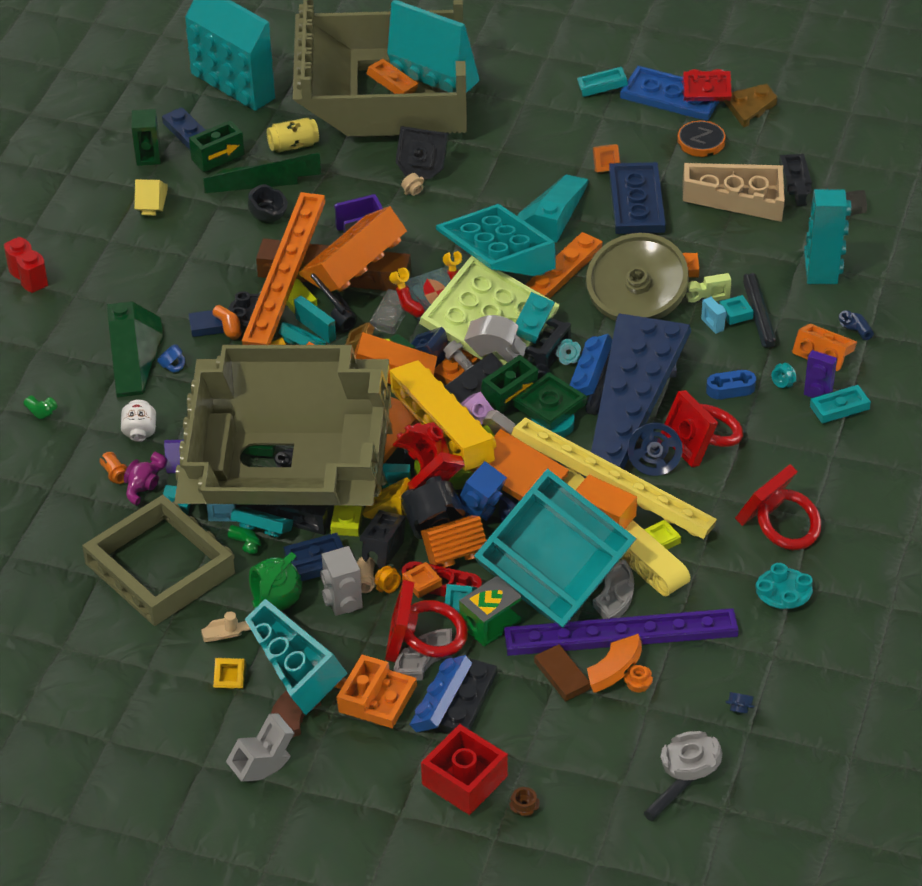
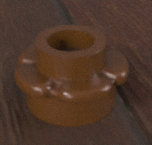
[509,787,540,816]

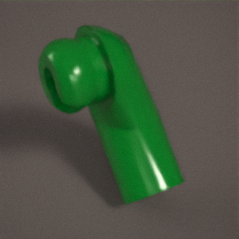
[23,395,58,419]

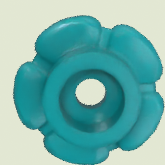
[556,339,581,365]
[771,363,796,388]

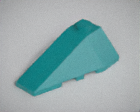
[517,174,589,243]

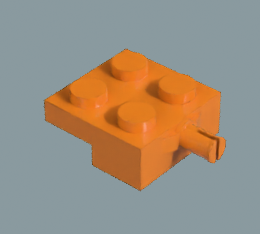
[335,654,417,728]

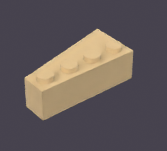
[683,163,784,222]

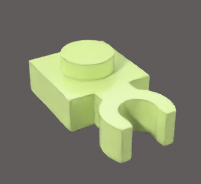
[686,273,732,302]

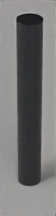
[644,779,694,821]

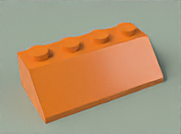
[298,206,407,292]

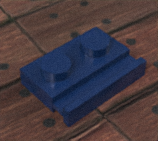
[283,533,343,581]

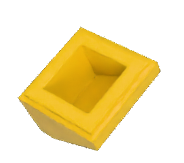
[213,658,247,689]

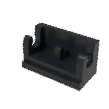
[523,318,571,369]
[360,510,406,568]

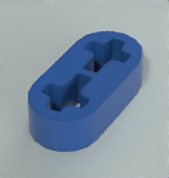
[706,370,756,399]

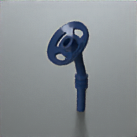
[628,423,682,476]

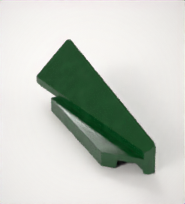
[203,152,321,193]

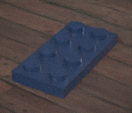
[609,162,665,234]

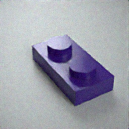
[804,350,837,398]

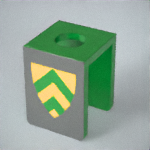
[459,576,521,647]

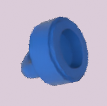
[157,344,185,373]

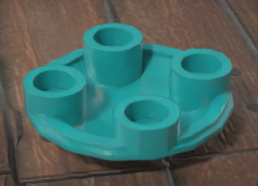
[756,563,813,609]

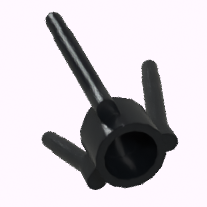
[311,273,357,332]

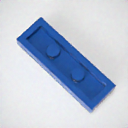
[570,334,612,396]
[409,655,472,732]

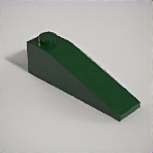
[107,301,163,397]

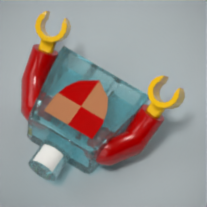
[389,251,462,321]

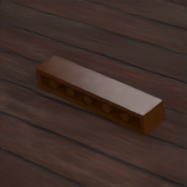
[256,239,411,292]

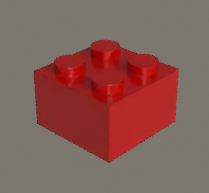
[421,724,508,815]

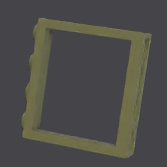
[82,495,235,626]

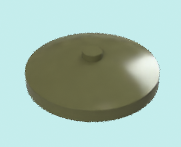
[586,233,689,321]

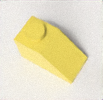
[134,179,168,216]

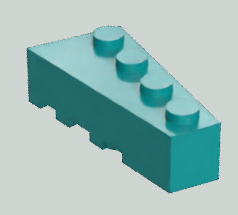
[804,189,851,284]
[245,599,348,715]

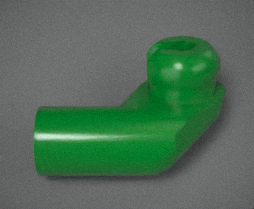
[228,525,261,555]

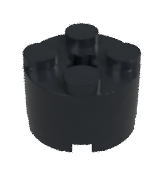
[401,476,466,539]

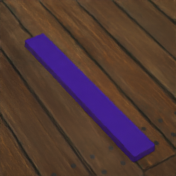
[504,608,739,656]

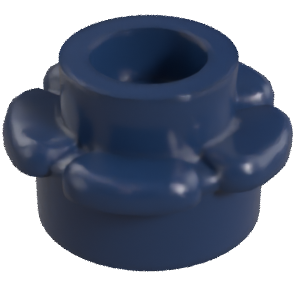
[725,692,755,714]

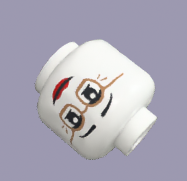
[121,400,156,442]

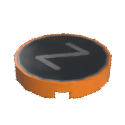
[677,121,726,157]

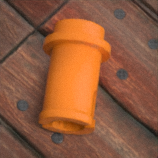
[100,452,127,484]

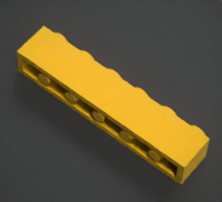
[389,360,496,471]

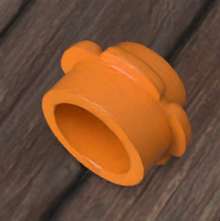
[624,665,653,692]

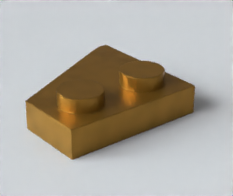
[724,84,777,128]

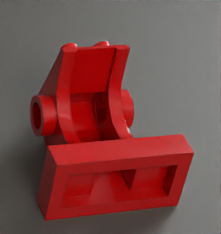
[392,422,465,490]

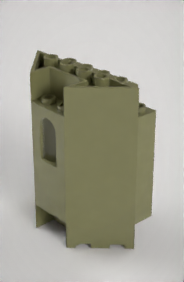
[174,345,393,506]

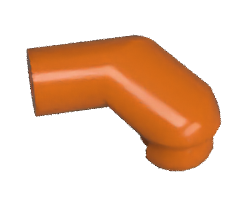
[213,305,242,340]

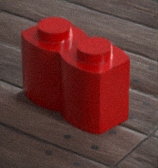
[4,237,48,293]

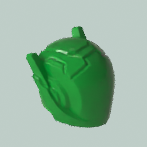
[249,552,302,612]

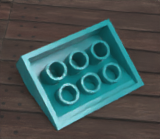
[387,0,480,93]
[436,204,556,276]

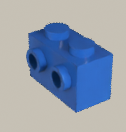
[459,461,507,521]

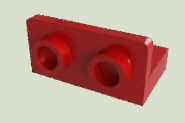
[682,69,732,101]

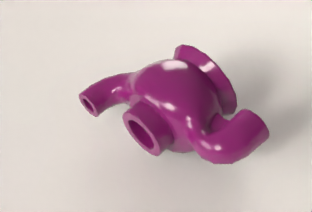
[124,451,167,506]

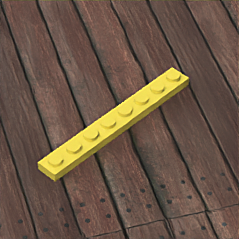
[511,418,717,539]

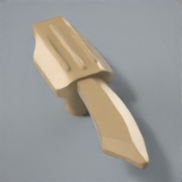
[201,612,251,642]

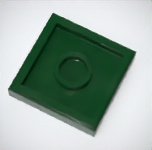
[512,372,588,430]

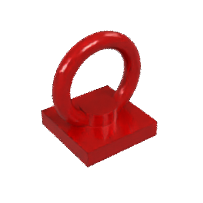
[661,390,743,467]
[735,464,821,550]
[385,580,468,662]

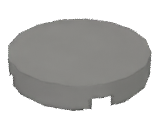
[661,731,722,780]

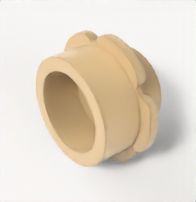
[401,173,424,196]

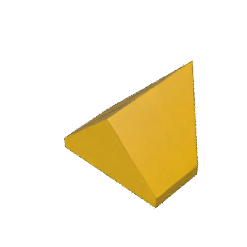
[362,477,410,519]

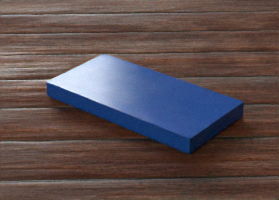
[620,66,720,121]

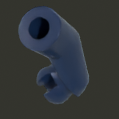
[839,310,874,340]

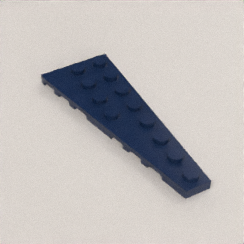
[591,313,691,469]

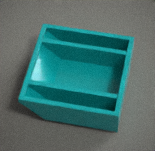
[185,0,275,111]
[474,468,637,628]

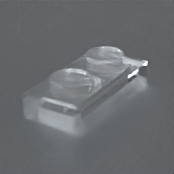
[370,289,412,335]

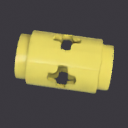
[267,117,319,152]

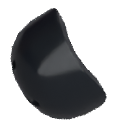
[248,184,288,222]

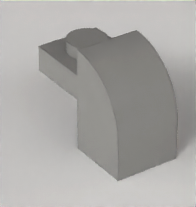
[464,315,527,362]
[226,713,294,782]

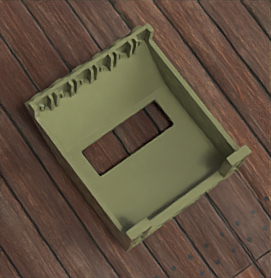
[293,0,467,136]

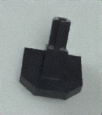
[395,126,449,180]

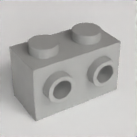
[320,546,363,616]

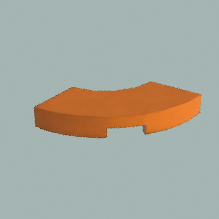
[587,634,642,693]

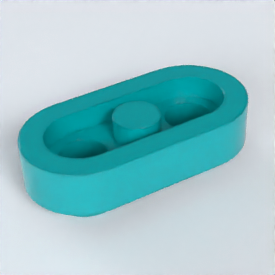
[278,322,326,345]

